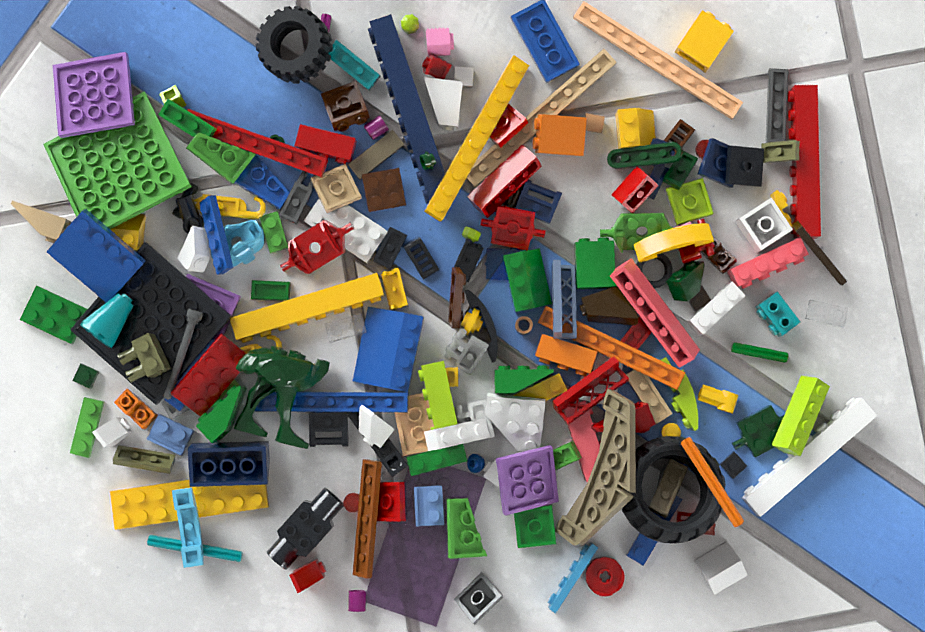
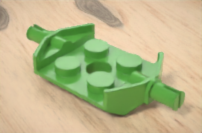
[600,213,673,253]

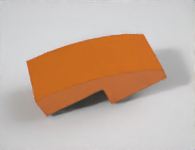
[114,388,158,430]

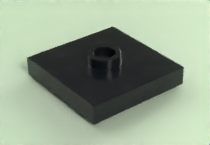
[725,145,764,187]

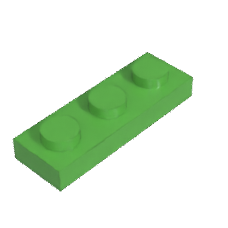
[70,397,105,458]

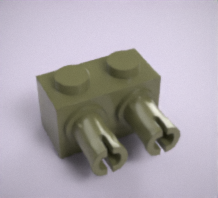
[117,333,171,383]

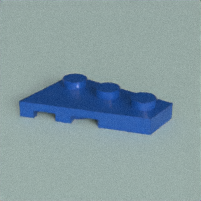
[234,155,290,211]

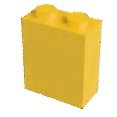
[675,10,734,73]

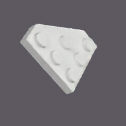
[485,393,545,453]

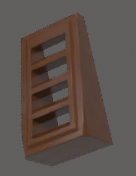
[663,119,695,156]

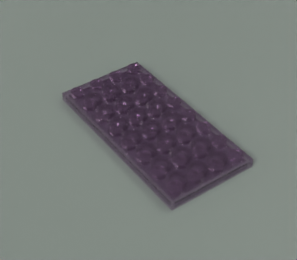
[366,454,486,627]

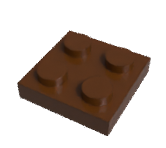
[362,168,406,212]

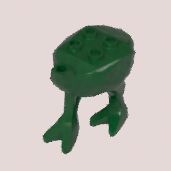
[234,346,330,449]

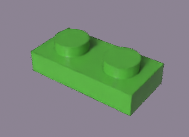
[260,211,288,253]

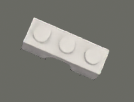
[687,281,746,336]
[424,418,490,451]

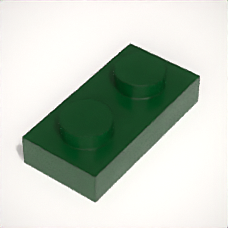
[662,150,698,190]

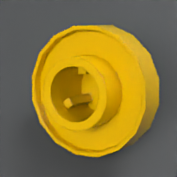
[461,308,483,336]

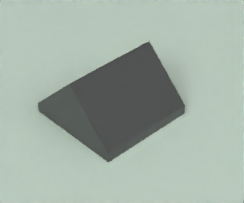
[454,572,503,625]

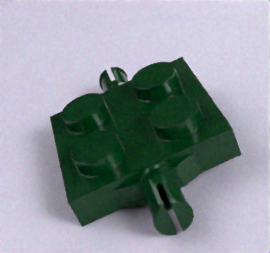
[732,405,784,457]

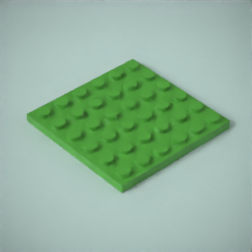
[43,91,192,229]

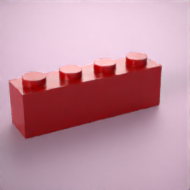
[467,145,542,218]

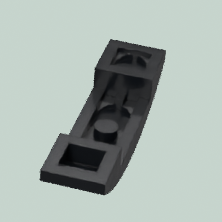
[464,290,498,363]
[348,412,408,477]

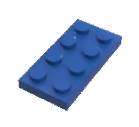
[511,0,580,83]

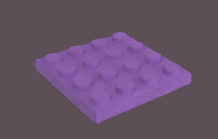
[53,52,135,138]

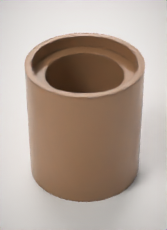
[585,113,605,133]
[515,316,533,335]

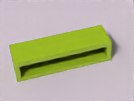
[418,361,458,430]
[772,376,830,457]

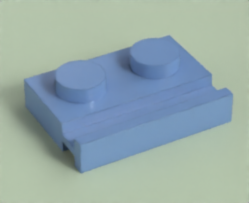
[147,414,195,456]
[414,485,444,526]

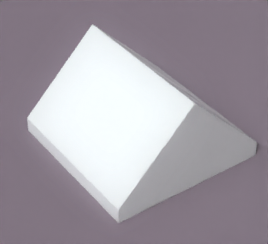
[694,541,747,595]

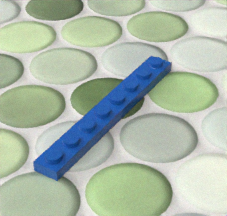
[255,392,409,413]

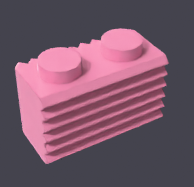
[426,27,454,57]

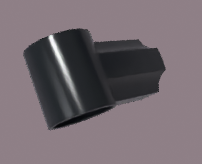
[175,194,204,234]

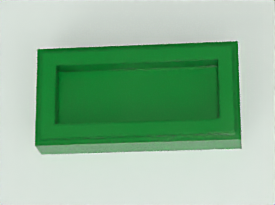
[251,280,291,301]

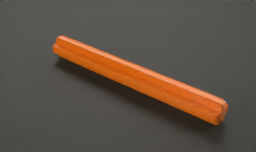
[681,437,744,527]

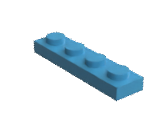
[547,542,598,614]

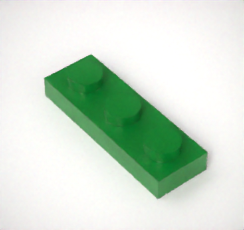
[158,99,217,137]
[406,444,467,476]

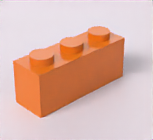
[535,334,599,377]

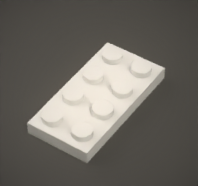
[304,199,388,264]

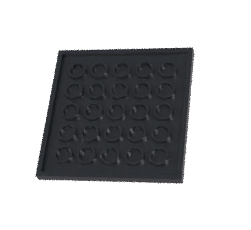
[70,242,233,405]

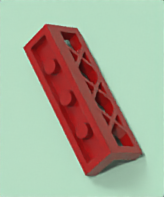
[552,356,629,425]

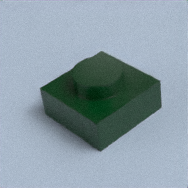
[72,363,100,389]

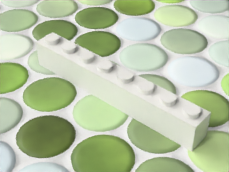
[742,398,877,517]

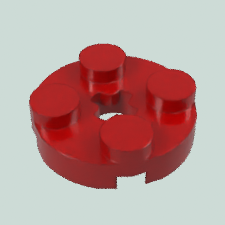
[585,556,625,597]

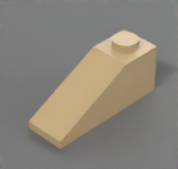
[11,201,71,243]

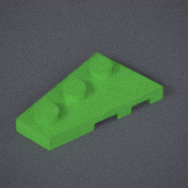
[186,132,256,184]
[447,498,487,559]

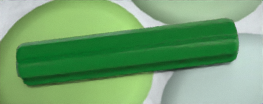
[731,342,789,363]

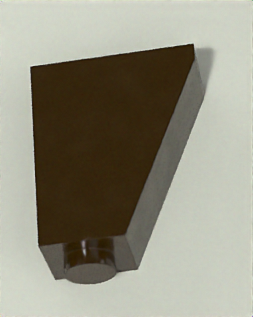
[579,286,638,325]

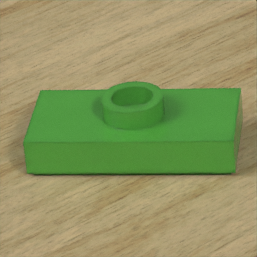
[553,441,582,470]

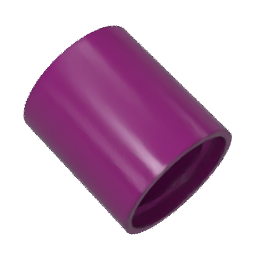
[364,115,389,140]
[348,590,366,612]

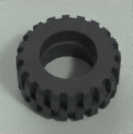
[256,6,333,84]

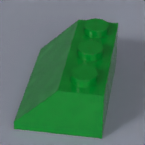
[502,248,552,312]

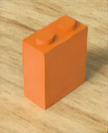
[533,114,587,156]

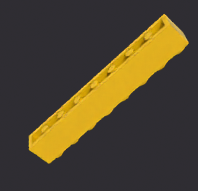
[230,273,385,343]

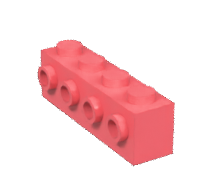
[727,237,809,289]

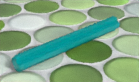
[147,535,243,562]

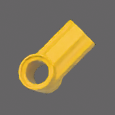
[697,385,739,414]

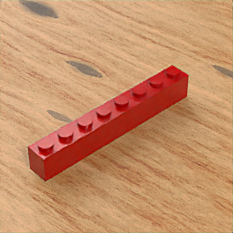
[788,85,821,239]

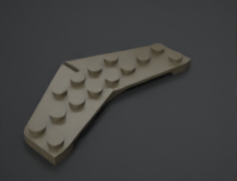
[555,389,636,546]

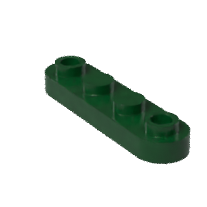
[607,142,683,169]

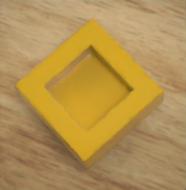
[446,367,459,387]

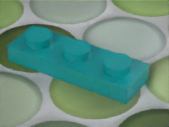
[329,40,381,91]

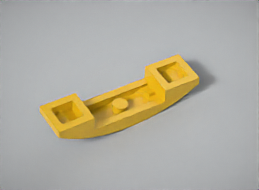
[634,223,714,263]

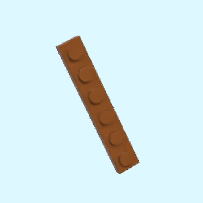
[352,459,382,579]

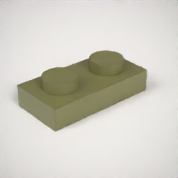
[761,140,800,163]

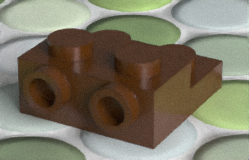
[321,81,370,132]

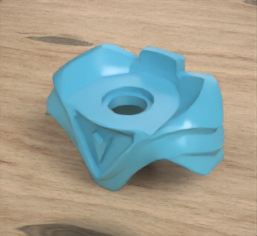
[211,220,264,267]

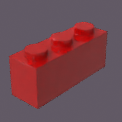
[294,124,357,165]

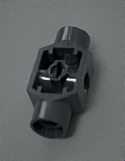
[267,487,345,570]

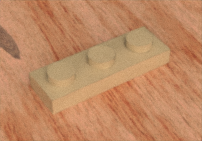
[626,369,672,424]

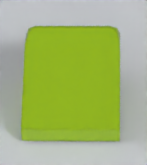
[159,85,186,107]

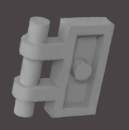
[444,328,489,375]

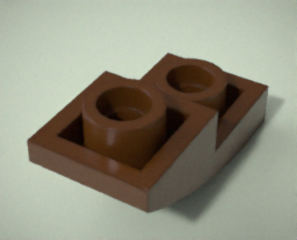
[700,235,737,274]

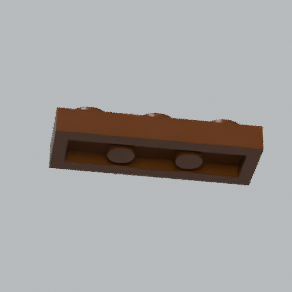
[448,267,466,328]

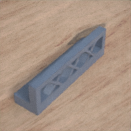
[552,260,577,339]

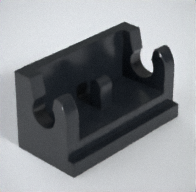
[451,238,484,283]

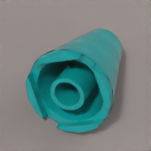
[80,293,133,348]

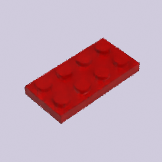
[171,333,246,417]

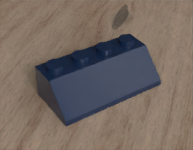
[187,441,270,487]

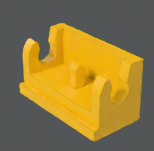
[381,268,409,311]

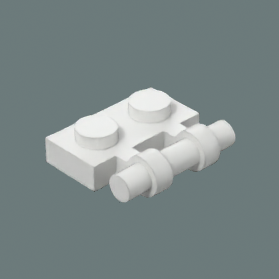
[454,399,495,444]

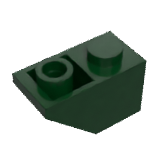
[666,260,705,302]

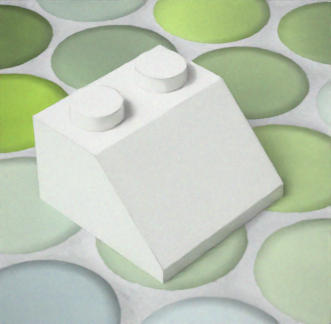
[735,198,793,253]

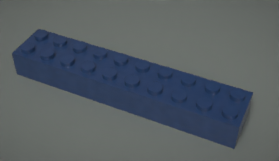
[367,14,445,204]

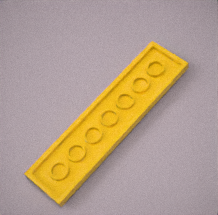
[110,480,269,530]

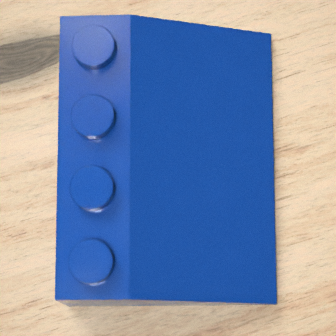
[47,208,146,302]
[352,307,424,393]

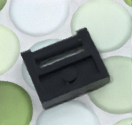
[309,412,349,447]

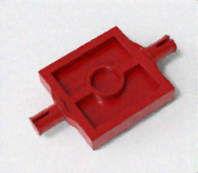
[480,205,546,250]

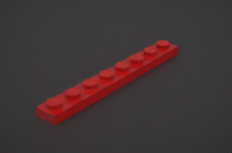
[188,109,328,178]

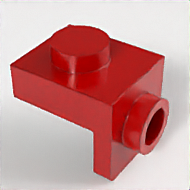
[422,53,452,79]

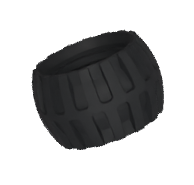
[622,436,726,544]

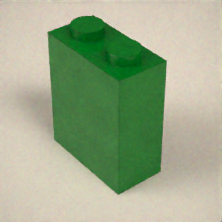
[574,237,616,290]

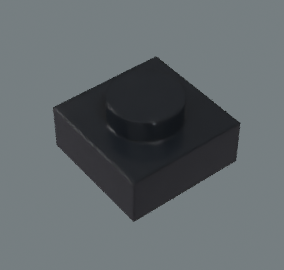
[719,451,747,479]

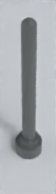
[164,308,203,400]

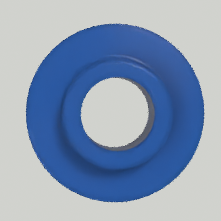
[467,454,485,473]

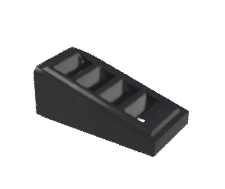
[403,236,439,280]

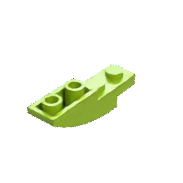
[660,357,699,431]

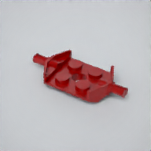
[280,220,355,274]

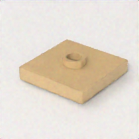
[311,164,362,213]

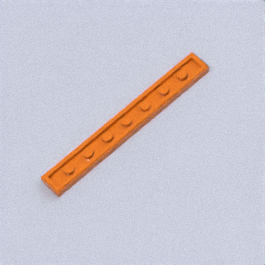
[538,306,686,390]

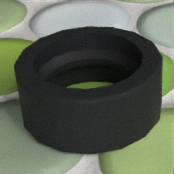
[636,253,673,289]

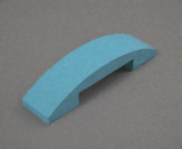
[172,487,204,568]

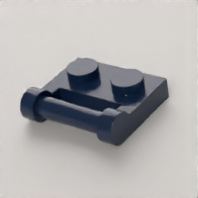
[515,179,562,224]

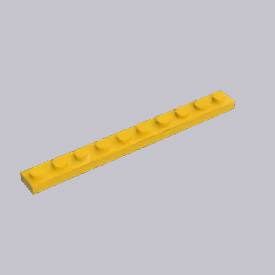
[424,55,530,222]

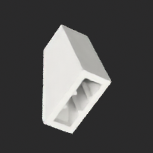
[425,77,463,132]

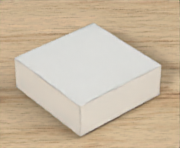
[454,67,474,88]

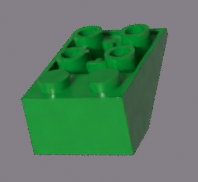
[494,365,554,394]
[196,385,247,443]

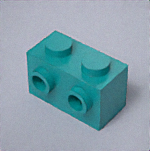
[755,291,801,337]

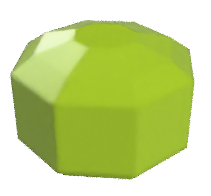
[401,14,419,34]
[462,226,481,242]

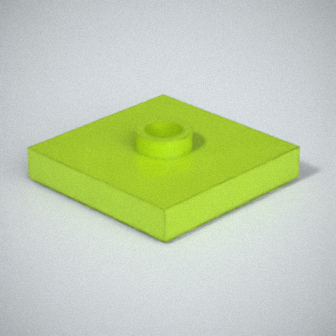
[665,178,714,226]

